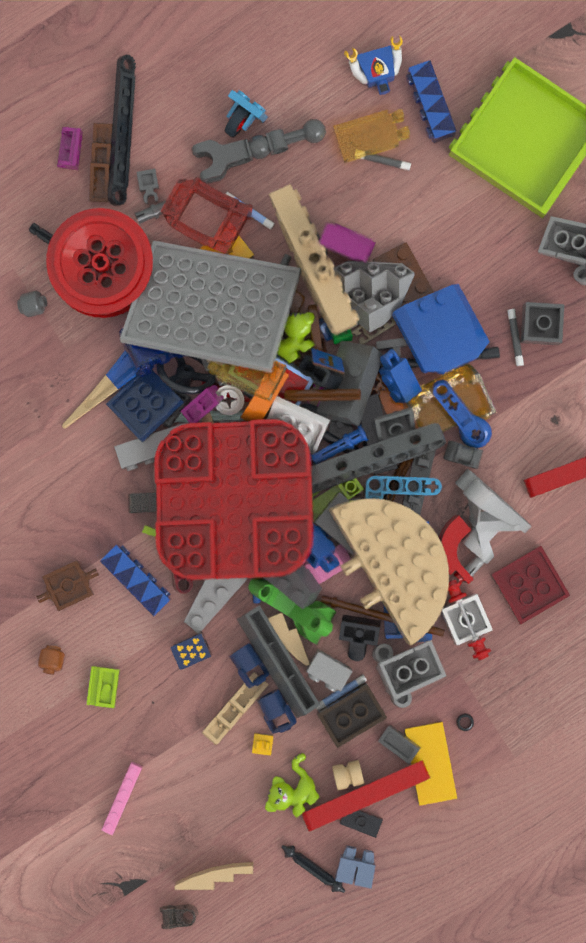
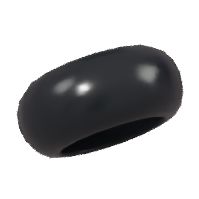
[456,713,474,731]

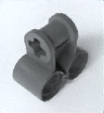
[443,440,483,469]

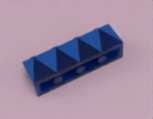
[406,60,457,143]
[100,545,172,616]

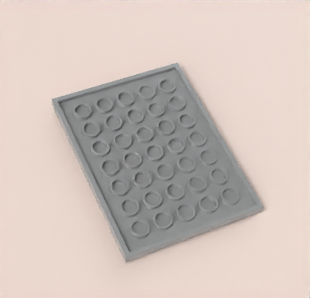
[120,241,301,372]

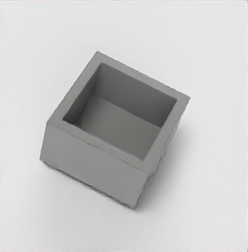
[306,649,352,692]

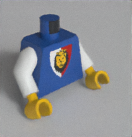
[344,35,403,95]

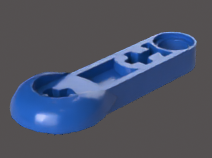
[433,380,492,448]

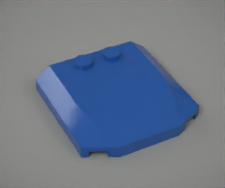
[392,284,490,374]

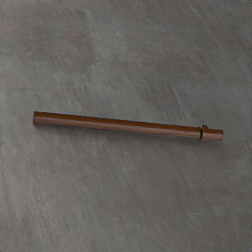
[321,595,445,637]

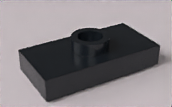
[340,810,383,838]

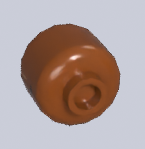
[38,645,65,675]

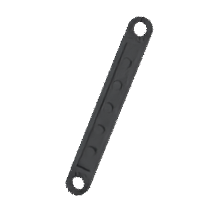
[108,55,136,206]

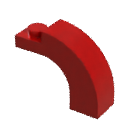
[439,514,474,584]

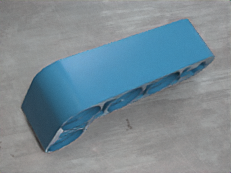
[365,476,442,500]

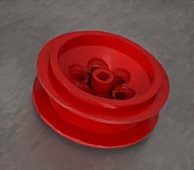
[46,208,153,318]

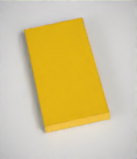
[405,721,457,806]

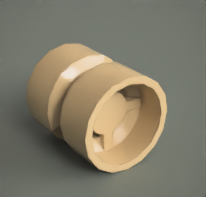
[332,760,364,791]

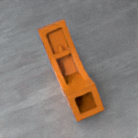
[240,366,289,422]

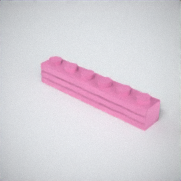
[102,762,143,835]

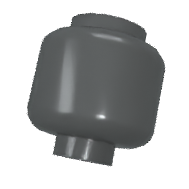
[17,290,48,317]

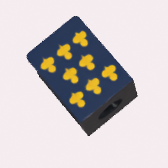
[171,632,213,670]

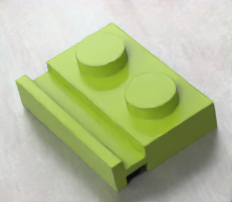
[86,666,120,708]

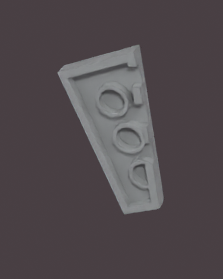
[184,578,248,634]

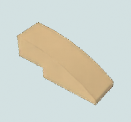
[268,612,310,666]

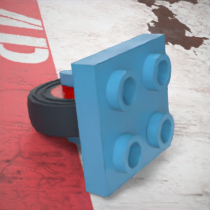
[225,90,268,138]

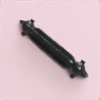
[281,845,346,893]

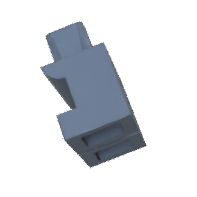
[335,845,375,889]

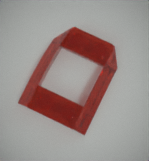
[161,177,253,254]

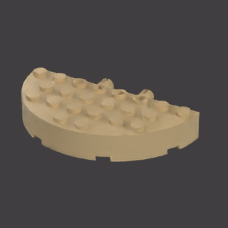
[269,184,359,335]
[328,498,449,645]

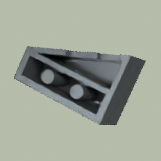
[265,565,322,609]

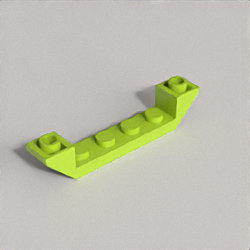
[313,478,364,522]

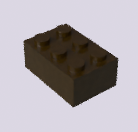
[317,683,387,748]

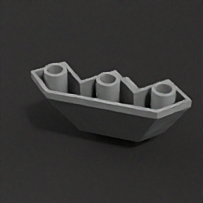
[333,261,414,332]

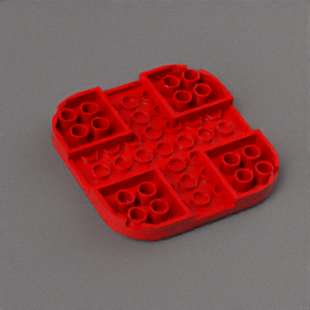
[154,419,314,580]

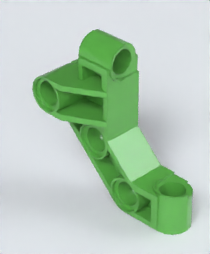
[248,578,336,645]

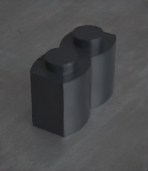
[298,355,343,389]

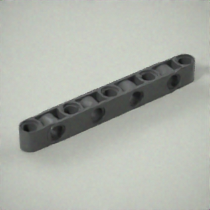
[312,423,446,494]

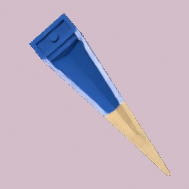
[62,344,167,428]

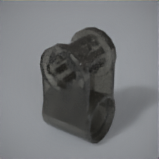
[160,905,198,929]

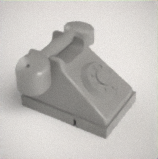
[538,216,586,286]
[372,640,446,708]

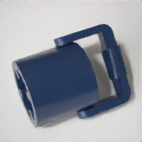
[229,642,270,688]
[257,689,297,734]

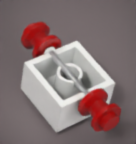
[441,579,493,661]

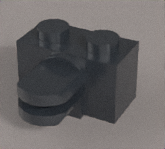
[339,614,381,661]

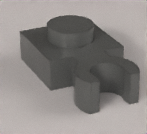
[137,169,159,204]

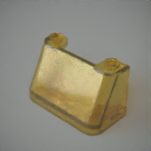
[405,364,496,432]

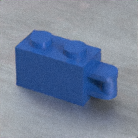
[379,349,422,403]
[307,523,339,573]

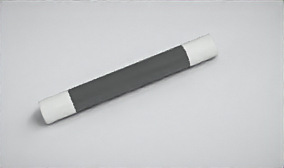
[354,150,411,171]
[507,309,524,366]

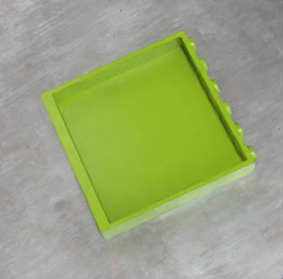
[448,57,586,219]

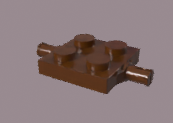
[36,560,99,611]

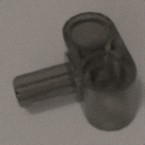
[128,493,157,513]

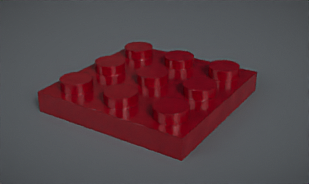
[491,546,571,625]

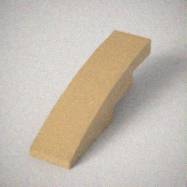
[202,672,269,745]
[175,862,253,890]

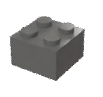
[520,302,565,346]

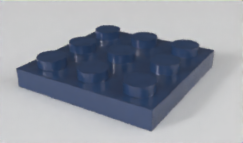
[106,367,184,443]

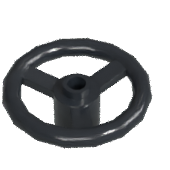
[157,352,216,395]

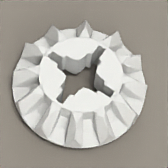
[215,384,244,415]

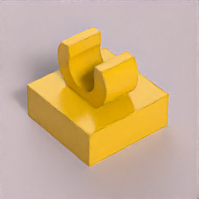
[252,733,273,755]

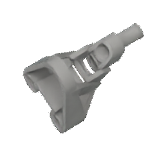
[455,469,532,577]

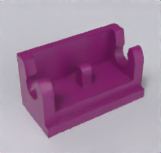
[57,127,83,170]
[181,385,224,423]

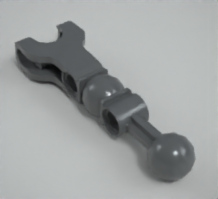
[191,119,326,184]

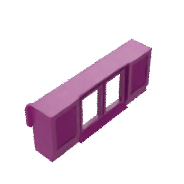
[319,223,376,263]

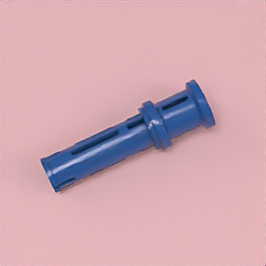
[311,425,369,464]

